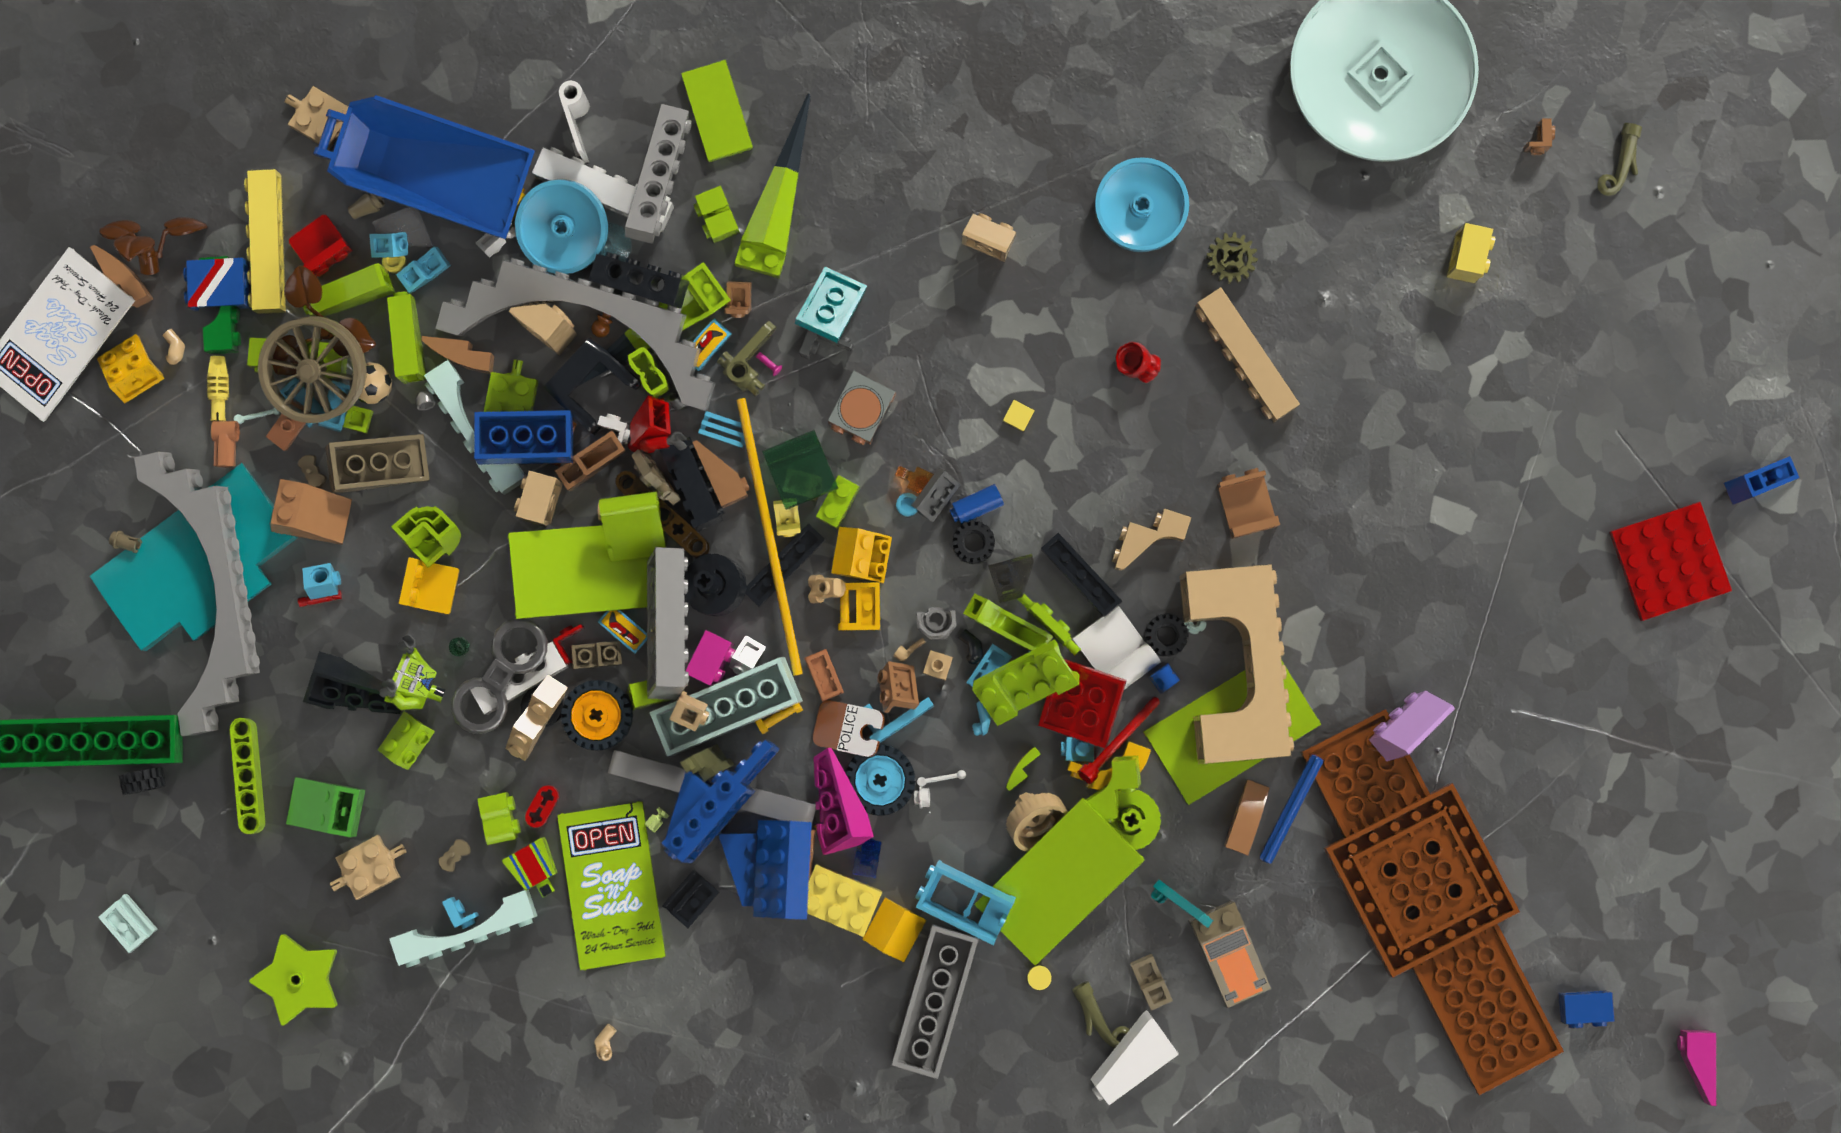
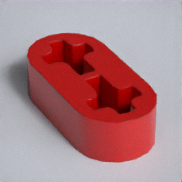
[525,785,560,828]

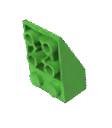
[286,777,366,837]

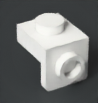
[597,413,631,447]

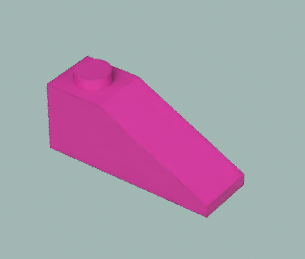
[1677,1030,1716,1106]

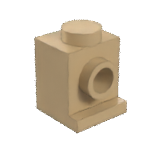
[669,691,710,732]

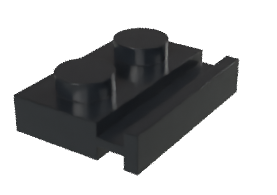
[662,870,720,929]

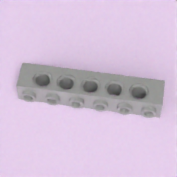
[625,104,692,244]

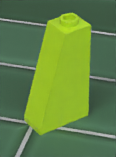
[303,263,395,317]
[387,292,427,384]

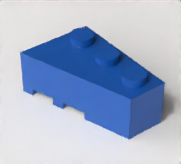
[718,833,757,906]

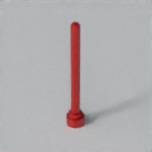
[1077,697,1160,784]

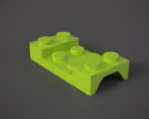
[972,639,1080,726]

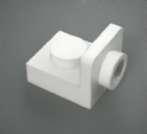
[729,636,766,675]

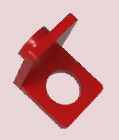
[553,624,585,664]

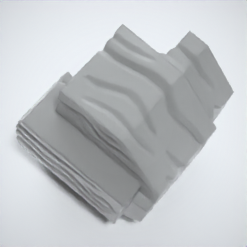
[917,607,956,640]

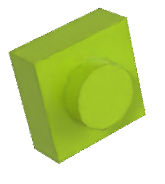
[343,405,374,434]

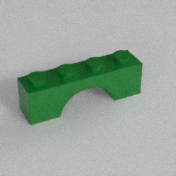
[199,256,241,355]

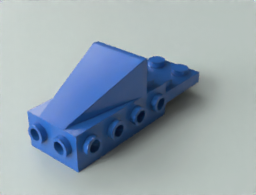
[662,740,780,863]

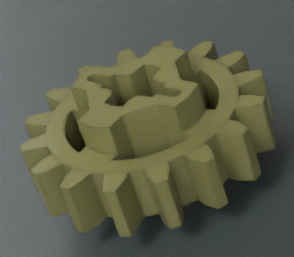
[1206,232,1258,284]

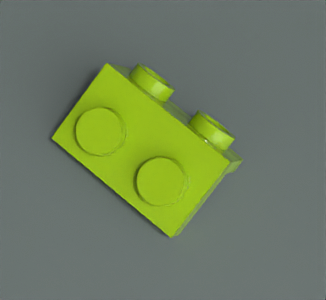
[378,711,435,770]

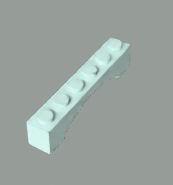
[424,360,525,495]
[389,890,538,968]

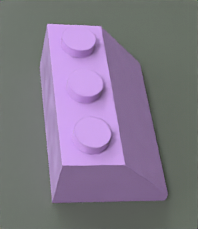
[1369,691,1455,761]

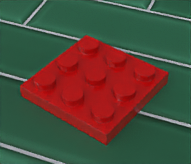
[1038,659,1127,749]

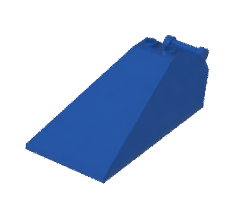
[313,95,535,240]

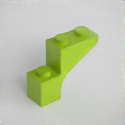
[963,593,1053,651]
[1085,755,1141,823]

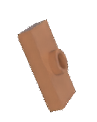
[266,399,312,451]
[804,649,844,702]

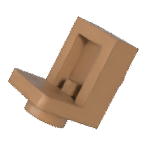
[1524,118,1555,155]
[725,281,751,318]

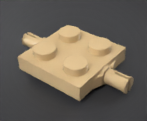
[285,86,348,150]
[330,835,407,900]

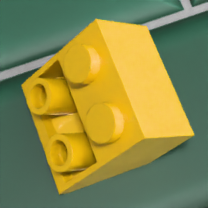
[831,527,892,583]

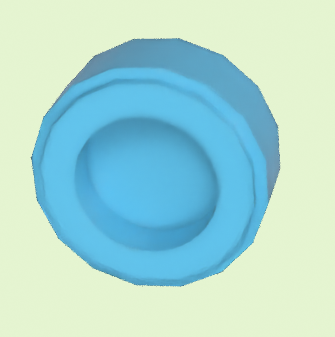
[896,493,918,517]

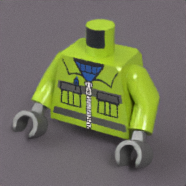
[380,635,446,710]

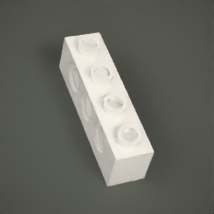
[470,640,569,715]

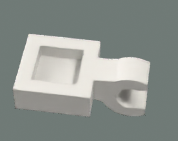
[476,223,516,258]

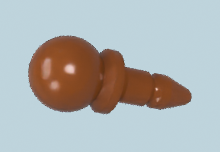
[591,313,613,338]

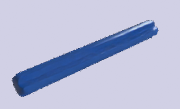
[1259,755,1323,864]

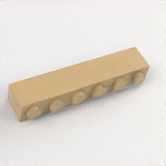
[1195,287,1300,422]

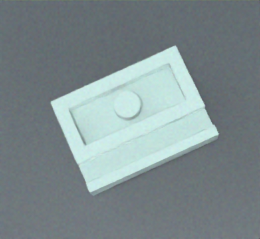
[98,894,158,953]

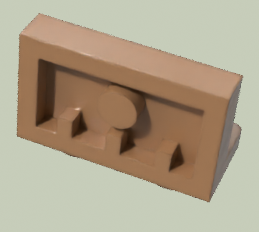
[877,661,919,713]

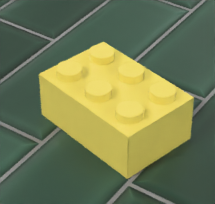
[807,864,883,937]

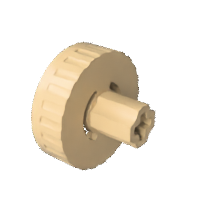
[1006,792,1068,852]

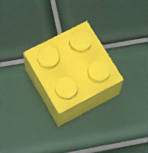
[1447,223,1495,283]

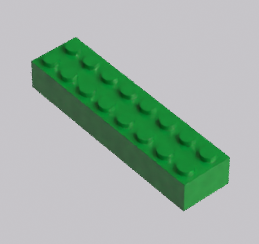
[0,715,183,768]

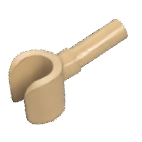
[894,638,926,662]

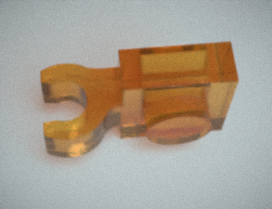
[895,466,934,494]

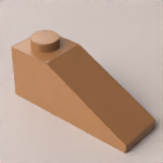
[693,440,750,508]

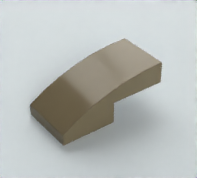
[1130,954,1173,1010]

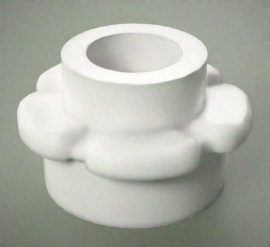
[914,786,930,809]

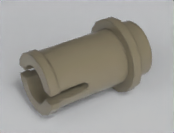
[109,531,142,553]

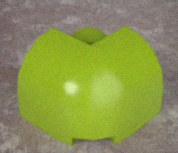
[391,506,461,568]

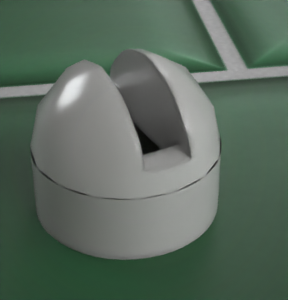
[415,390,436,410]

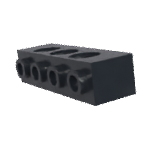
[589,251,689,309]

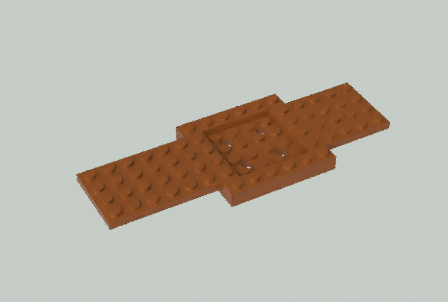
[1300,709,1564,1095]

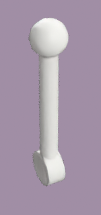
[917,770,966,786]

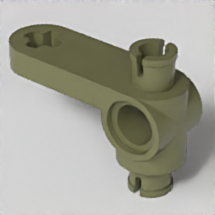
[717,321,777,397]

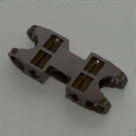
[615,471,710,559]

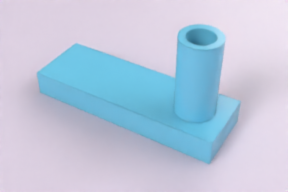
[864,697,934,744]

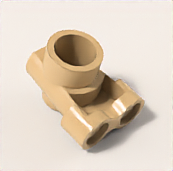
[808,575,846,603]

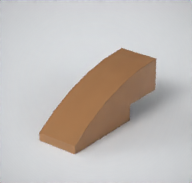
[90,245,154,308]
[421,336,495,374]
[555,431,626,492]
[1224,779,1270,855]

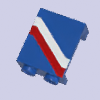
[183,258,250,311]

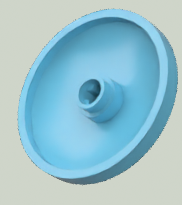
[1095,158,1189,252]
[515,179,608,274]

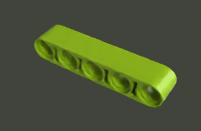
[230,718,265,834]

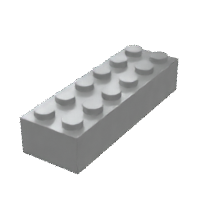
[647,547,689,700]
[892,924,978,1079]

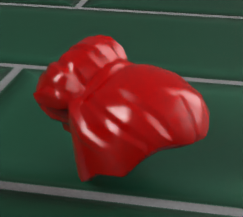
[1115,342,1161,383]

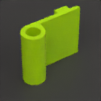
[599,492,667,562]

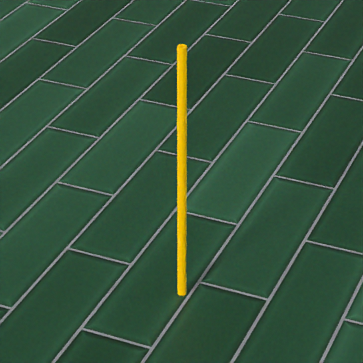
[736,398,803,676]

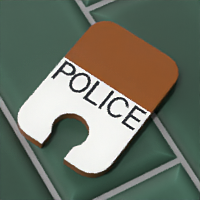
[813,700,885,757]

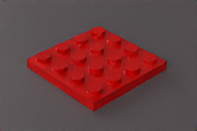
[1609,502,1732,621]

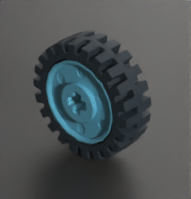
[846,745,915,816]

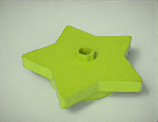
[249,934,338,1026]

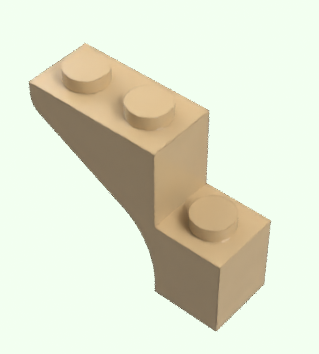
[1112,509,1191,571]
[505,675,568,761]

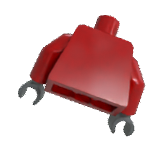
[628,392,687,453]

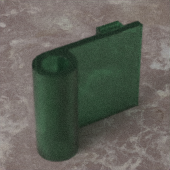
[762,430,839,510]

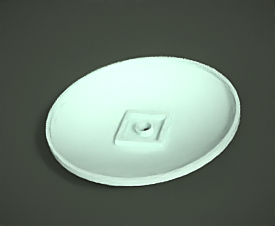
[1290,0,1479,162]

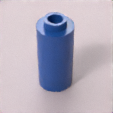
[950,484,1004,525]

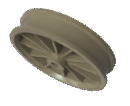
[258,316,367,423]

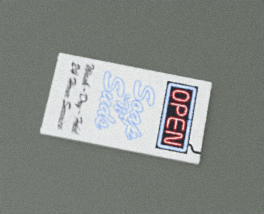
[0,247,136,422]

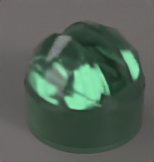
[449,637,470,656]

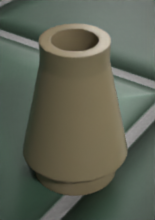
[348,192,385,219]

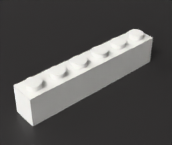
[532,147,674,232]

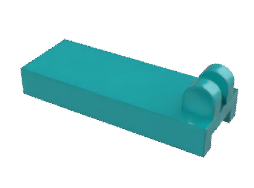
[1151,879,1214,928]

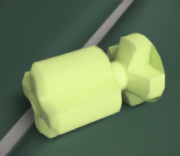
[645,807,669,832]

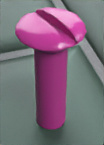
[756,352,782,376]

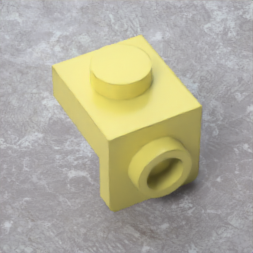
[773,498,801,537]

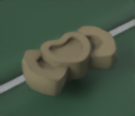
[298,454,327,488]
[438,839,471,872]

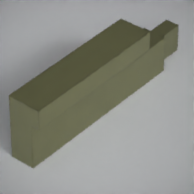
[681,744,734,782]

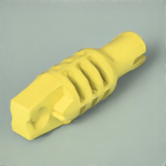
[207,356,229,421]

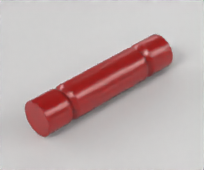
[298,590,342,607]

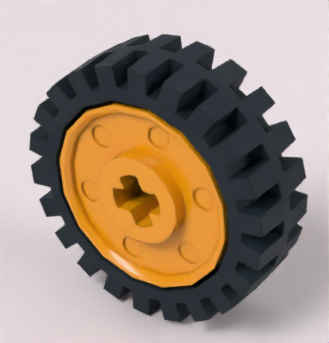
[561,680,633,751]

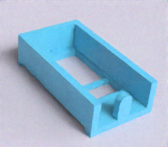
[915,860,1016,945]

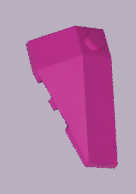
[813,748,874,855]

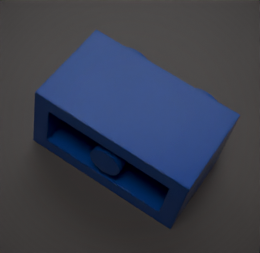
[1559,990,1614,1028]

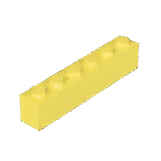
[244,169,286,314]

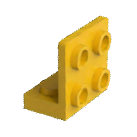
[97,334,165,404]
[399,557,460,614]

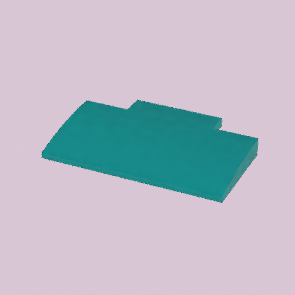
[90,463,298,651]

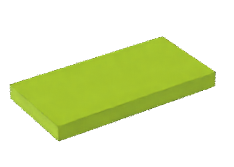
[681,60,753,162]

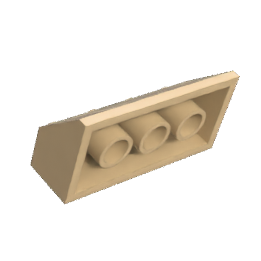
[509,304,577,356]

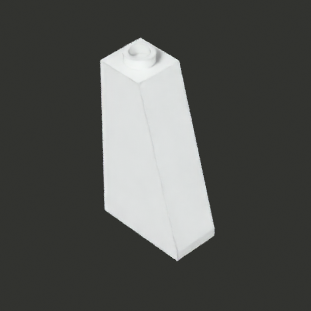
[1091,1010,1179,1105]

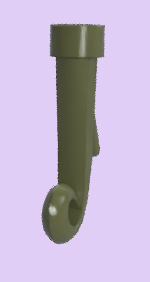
[1597,123,1642,196]
[1072,981,1130,1048]

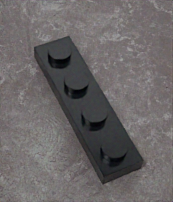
[745,523,826,608]
[1041,533,1122,618]

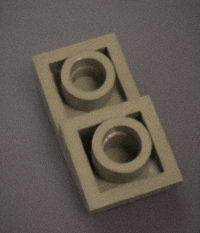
[570,641,622,669]

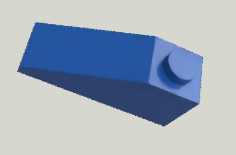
[1724,456,1799,504]

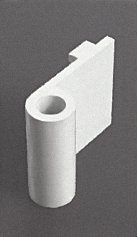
[559,80,589,164]
[1072,606,1161,690]

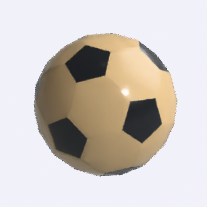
[350,362,392,404]

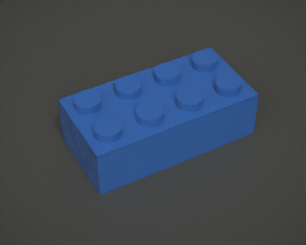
[474,410,573,465]
[753,820,812,920]

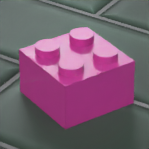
[685,630,736,686]

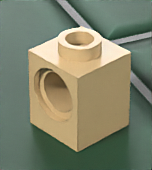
[923,650,953,681]

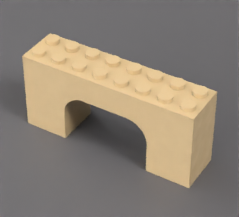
[1179,565,1294,764]

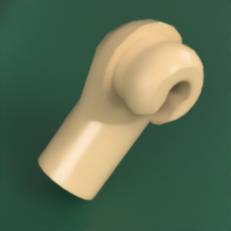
[163,329,185,365]
[594,1024,617,1061]

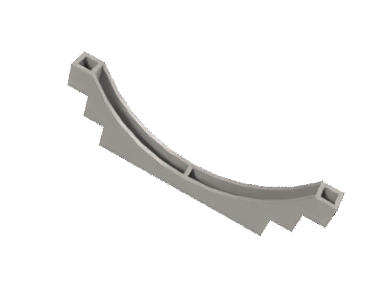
[435,258,715,410]
[134,452,260,736]

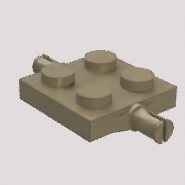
[631,449,680,505]

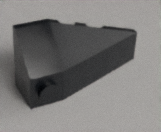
[303,651,401,714]

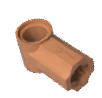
[211,421,240,468]

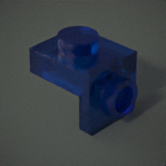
[853,838,882,878]

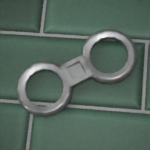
[451,618,547,734]

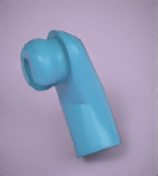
[972,701,991,736]

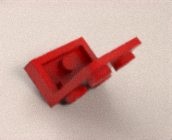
[289,215,353,277]

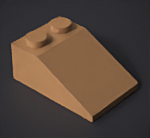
[271,479,352,545]

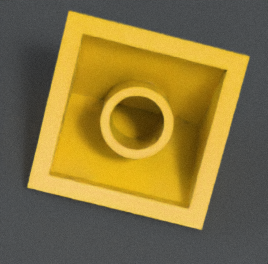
[862,897,927,962]

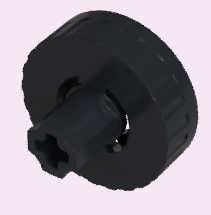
[684,553,746,617]

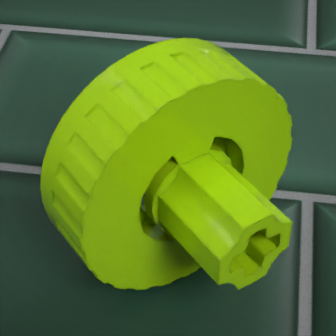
[1109,789,1161,850]

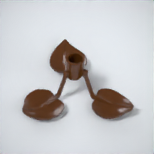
[99,217,208,275]
[272,266,376,375]

